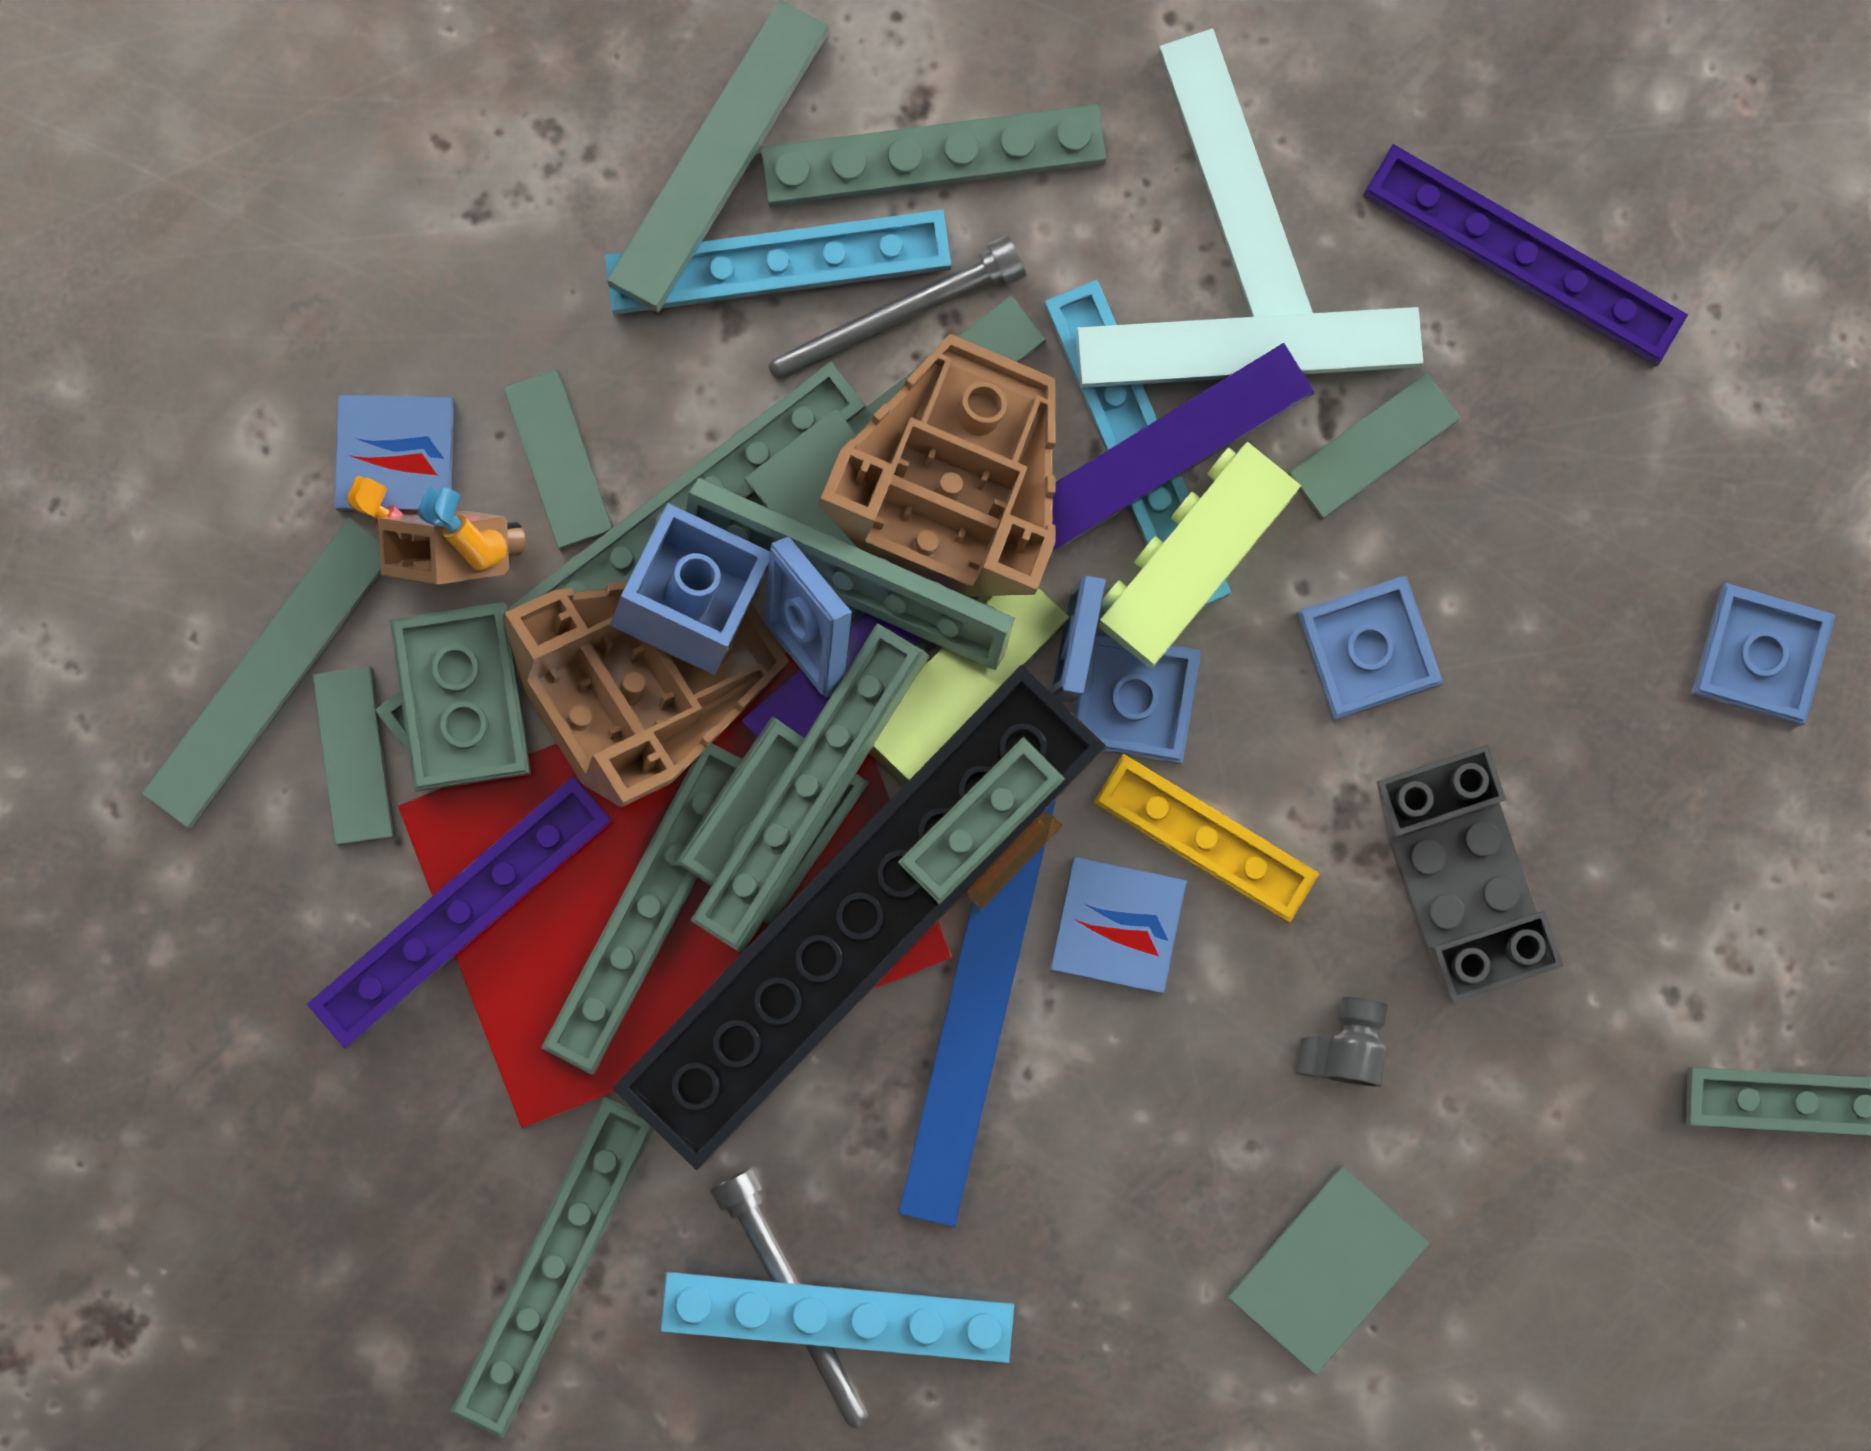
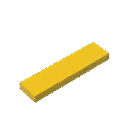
[1093,753,1320,923]

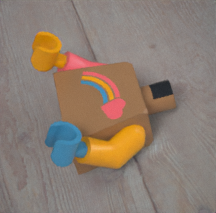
[347,476,526,585]

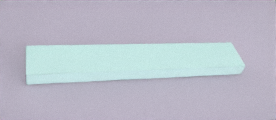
[1159,28,1313,317]
[1076,307,1423,388]

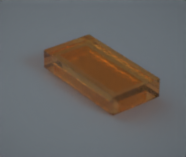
[966,811,1063,911]

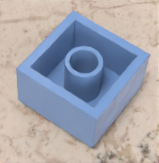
[610,503,770,675]

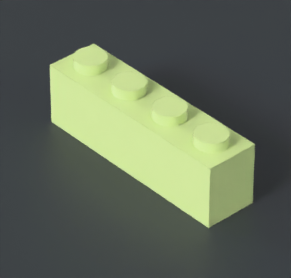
[1098,442,1302,670]
[869,588,1069,786]

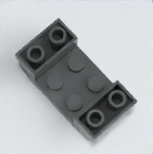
[1376,745,1563,1003]

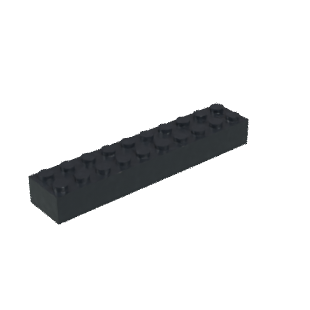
[612,664,1106,1170]

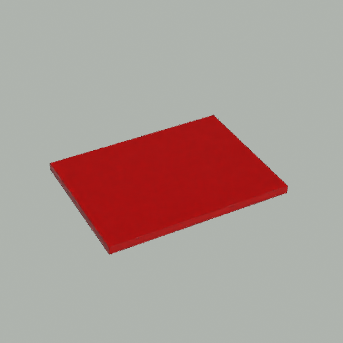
[398,653,953,1129]

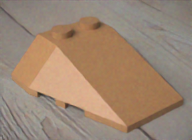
[818,334,1056,596]
[503,582,789,807]

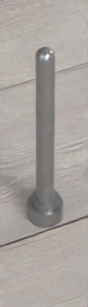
[769,235,1027,378]
[710,1168,868,1428]

